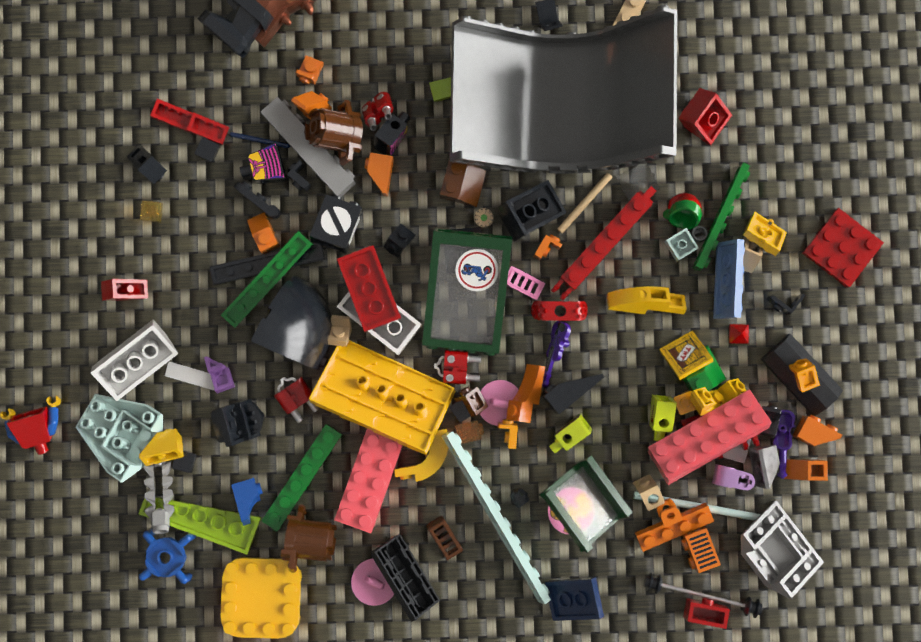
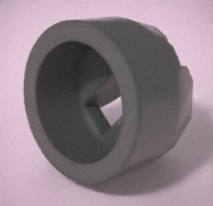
[691,226,707,242]

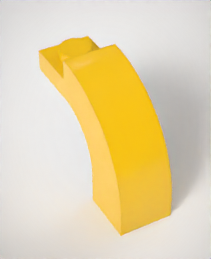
[394,429,448,482]

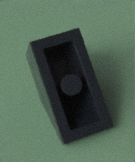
[127,144,167,184]

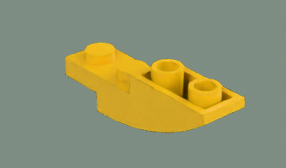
[607,286,687,314]

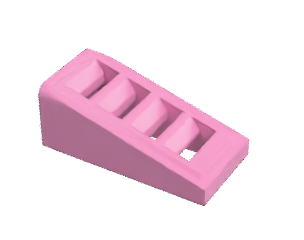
[507,266,545,300]

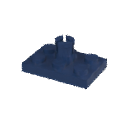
[545,577,604,621]

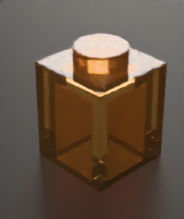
[455,420,484,444]

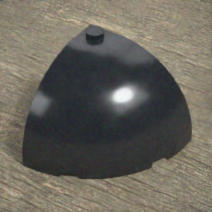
[251,275,332,370]

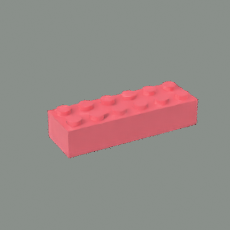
[648,389,772,485]
[334,429,403,533]

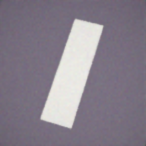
[164,361,215,391]

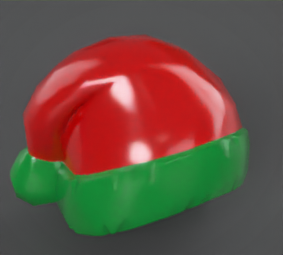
[663,193,702,229]

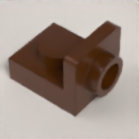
[454,387,488,417]

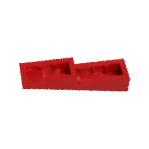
[150,98,230,145]

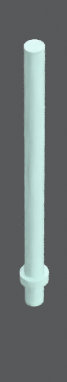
[633,491,761,521]

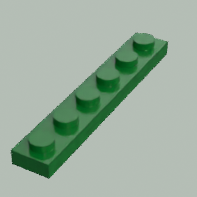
[692,162,750,271]
[221,231,313,328]
[262,424,343,532]

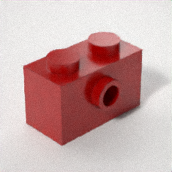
[683,598,730,629]

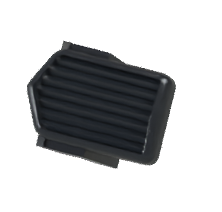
[211,399,264,447]

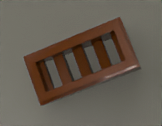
[426,515,463,561]

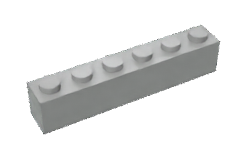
[261,97,356,197]

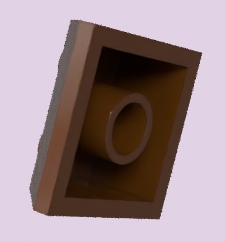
[440,158,486,208]

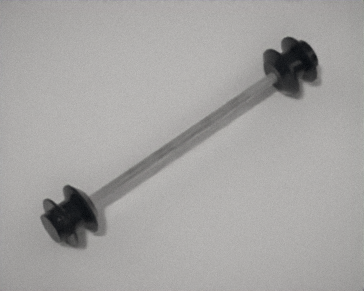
[643,572,763,618]

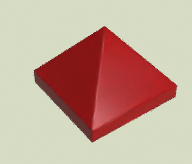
[729,324,749,344]

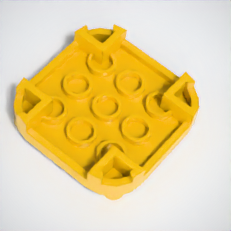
[221,556,302,639]

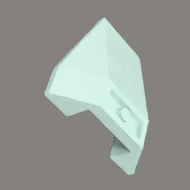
[76,394,163,482]

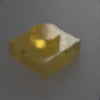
[140,201,163,222]

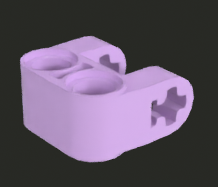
[712,464,755,490]

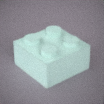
[664,228,699,262]

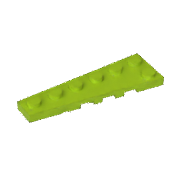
[139,497,262,555]

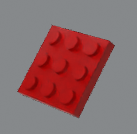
[802,208,884,288]

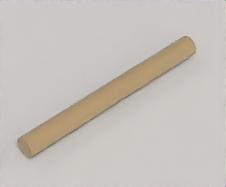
[557,173,612,234]

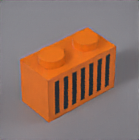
[681,526,721,573]

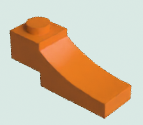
[506,364,545,423]

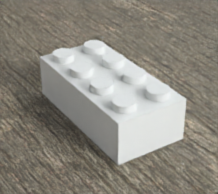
[337,292,422,355]

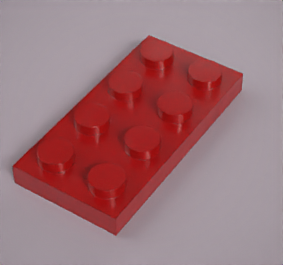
[337,245,401,332]

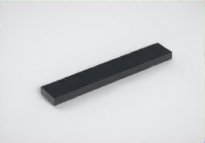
[209,242,325,286]

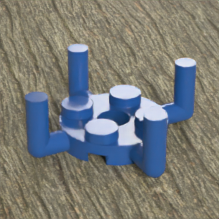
[139,529,196,584]

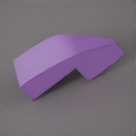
[204,356,235,393]

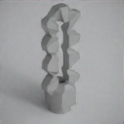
[143,461,175,534]

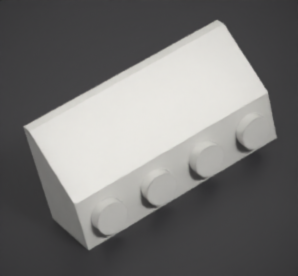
[91,320,178,401]

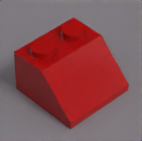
[678,88,732,145]

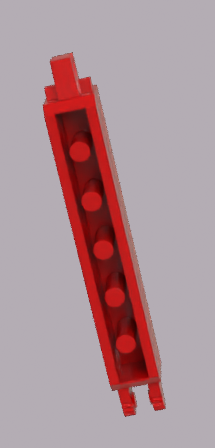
[551,186,656,301]

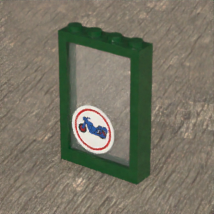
[422,228,512,356]

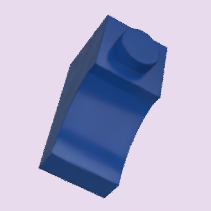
[231,478,263,526]

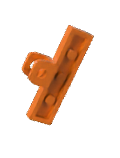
[635,498,714,552]

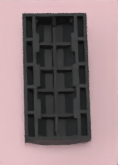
[761,334,843,416]
[370,534,440,622]

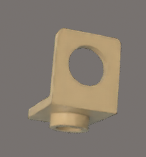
[633,474,665,511]

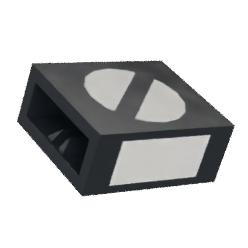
[310,195,362,254]

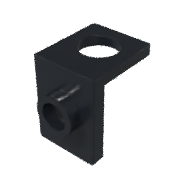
[535,0,563,31]
[766,294,805,315]

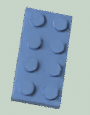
[713,239,745,319]

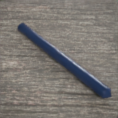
[229,132,291,148]

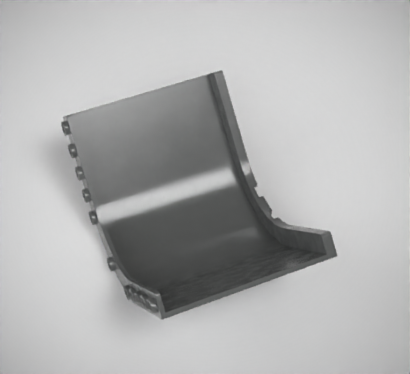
[450,5,677,174]

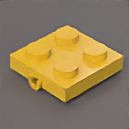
[743,212,787,256]

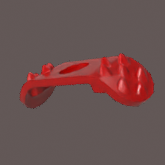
[531,301,588,321]

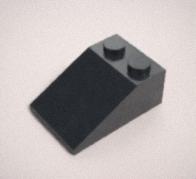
[496,180,567,242]
[542,374,605,414]

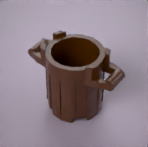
[304,100,363,166]
[281,504,337,573]

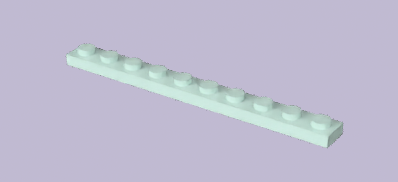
[442,431,551,604]

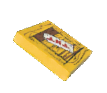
[659,330,713,380]

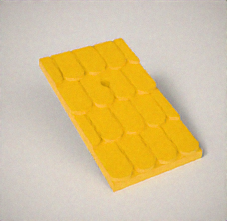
[309,340,455,455]

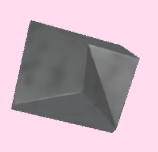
[749,445,780,489]

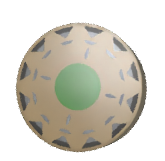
[474,208,493,228]

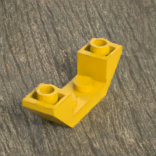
[690,378,746,416]

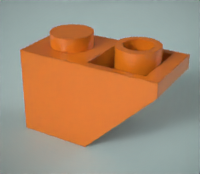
[792,414,842,446]
[784,459,828,481]

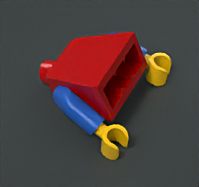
[0,396,61,455]

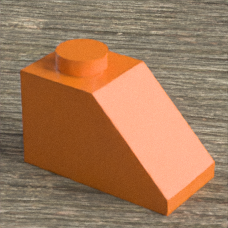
[291,91,332,120]
[365,152,394,197]
[247,212,281,254]

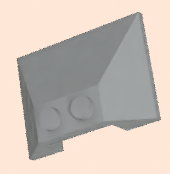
[741,501,824,599]

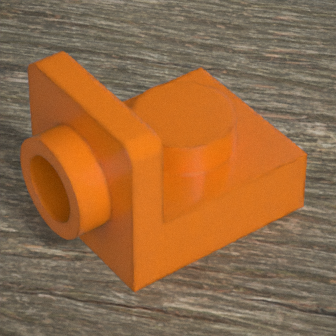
[295,55,324,85]
[533,234,562,260]

